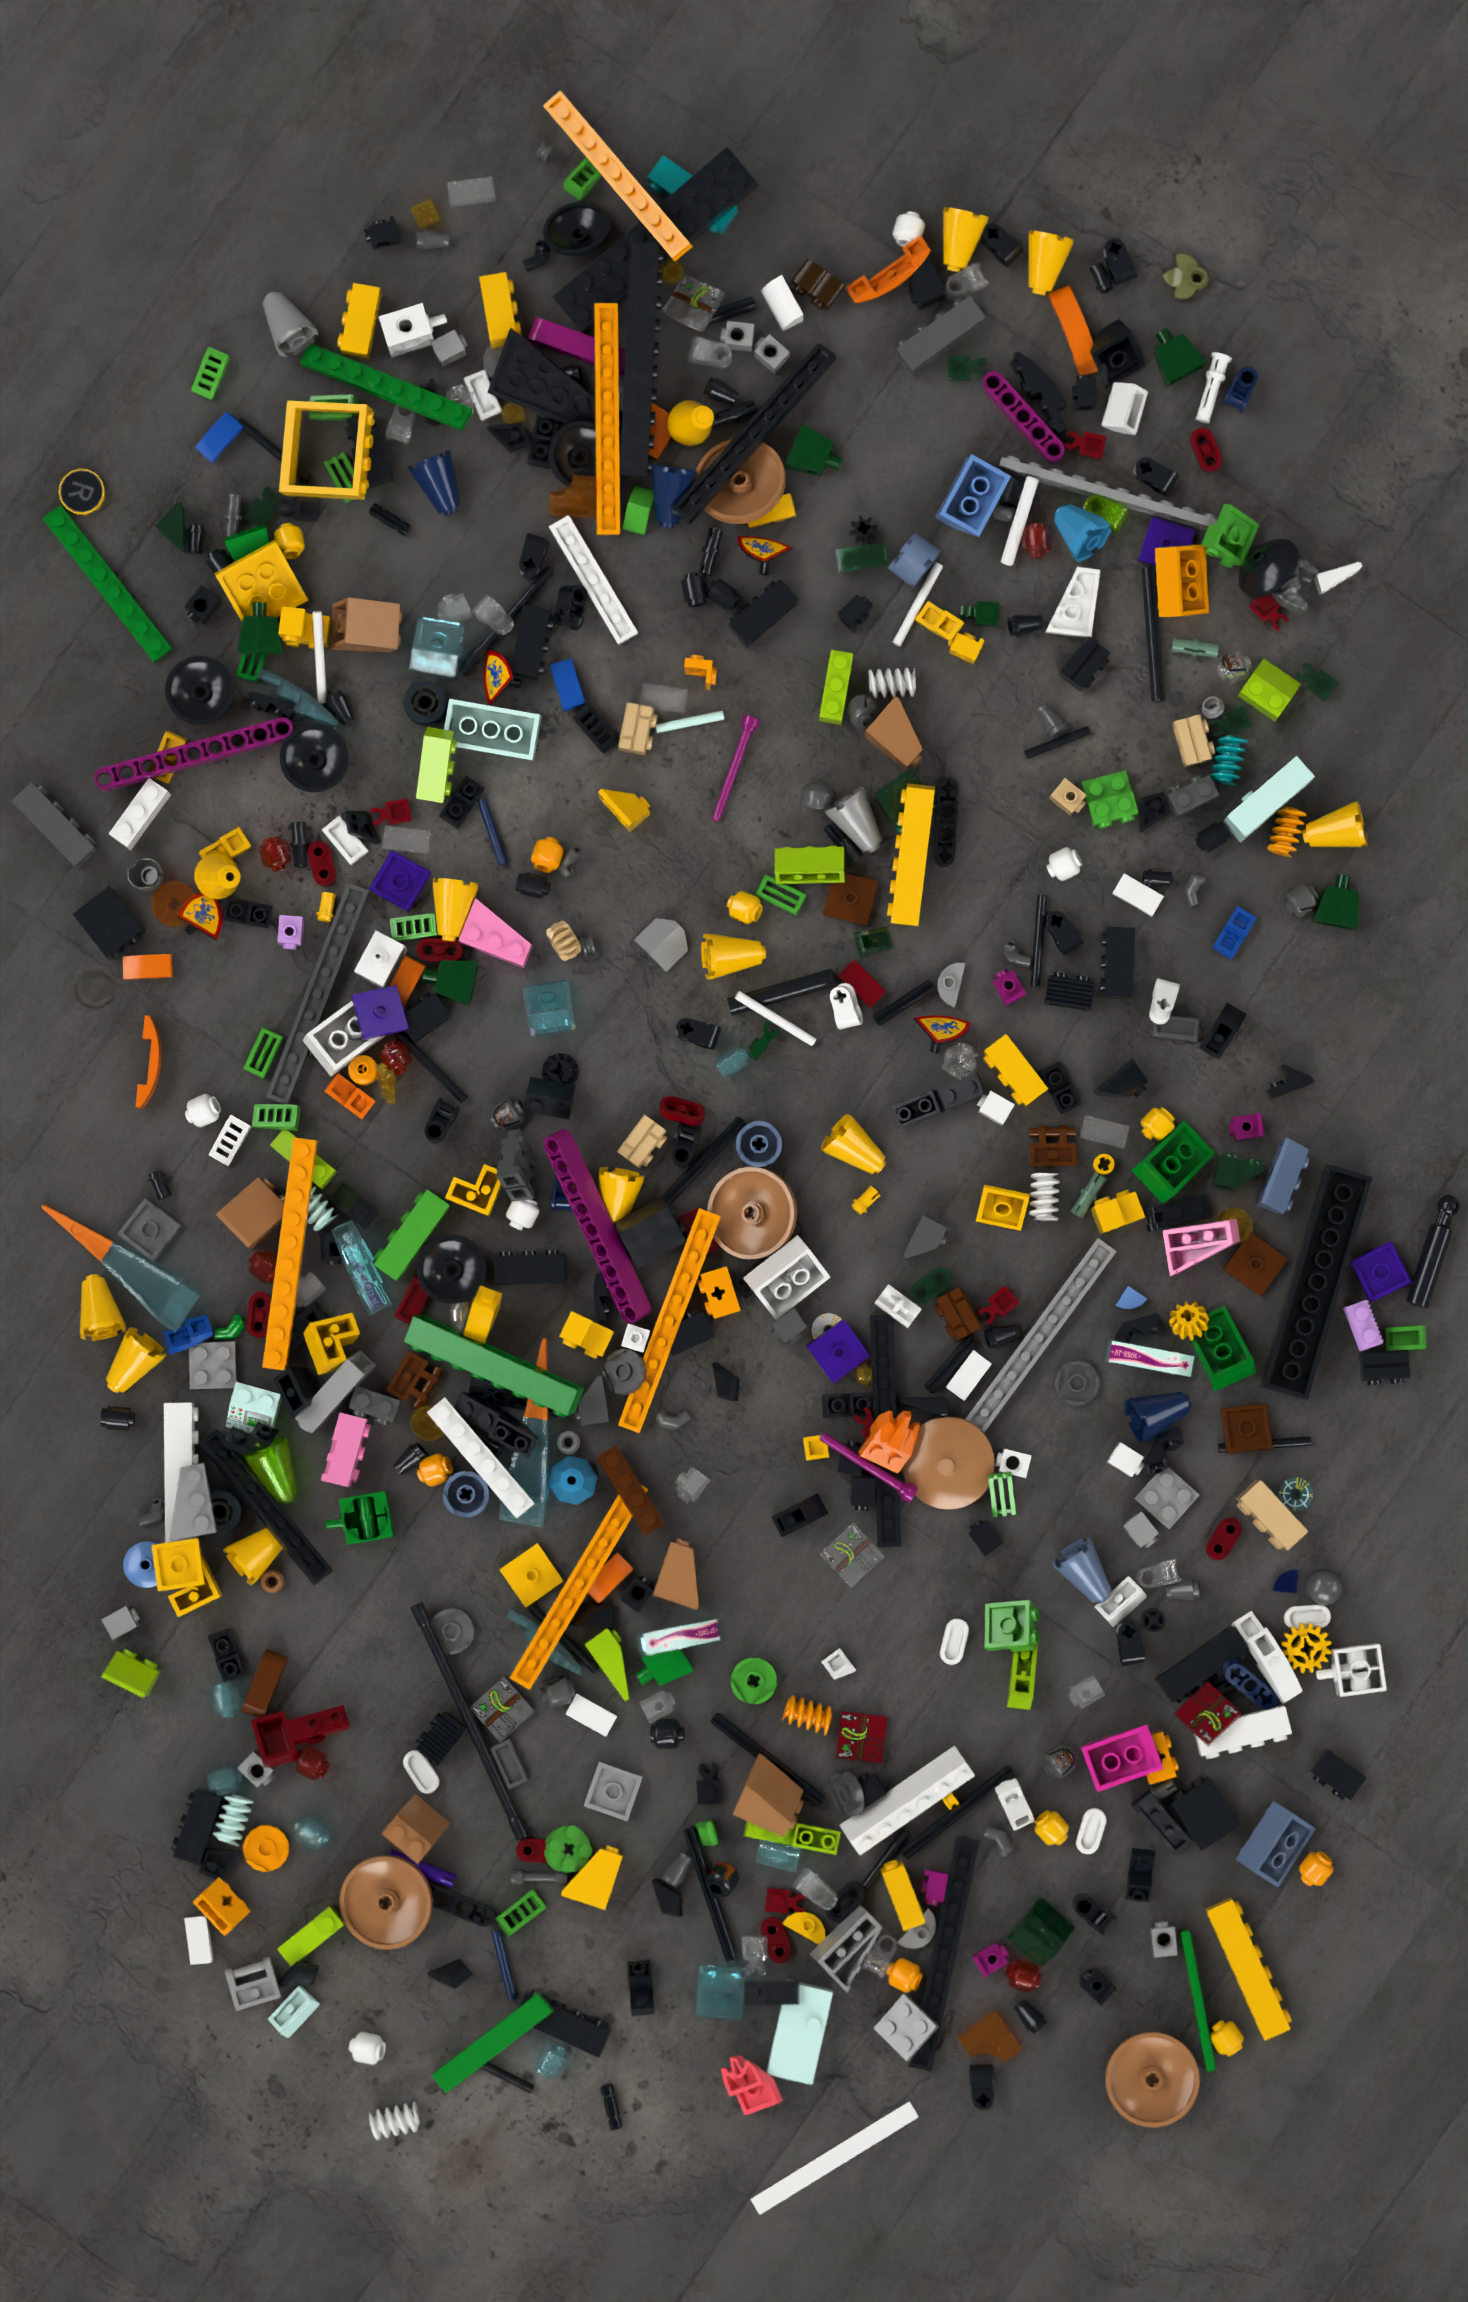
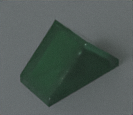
[155,502,186,552]
[853,927,893,959]

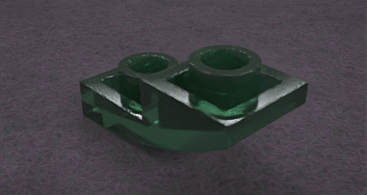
[836,542,888,573]

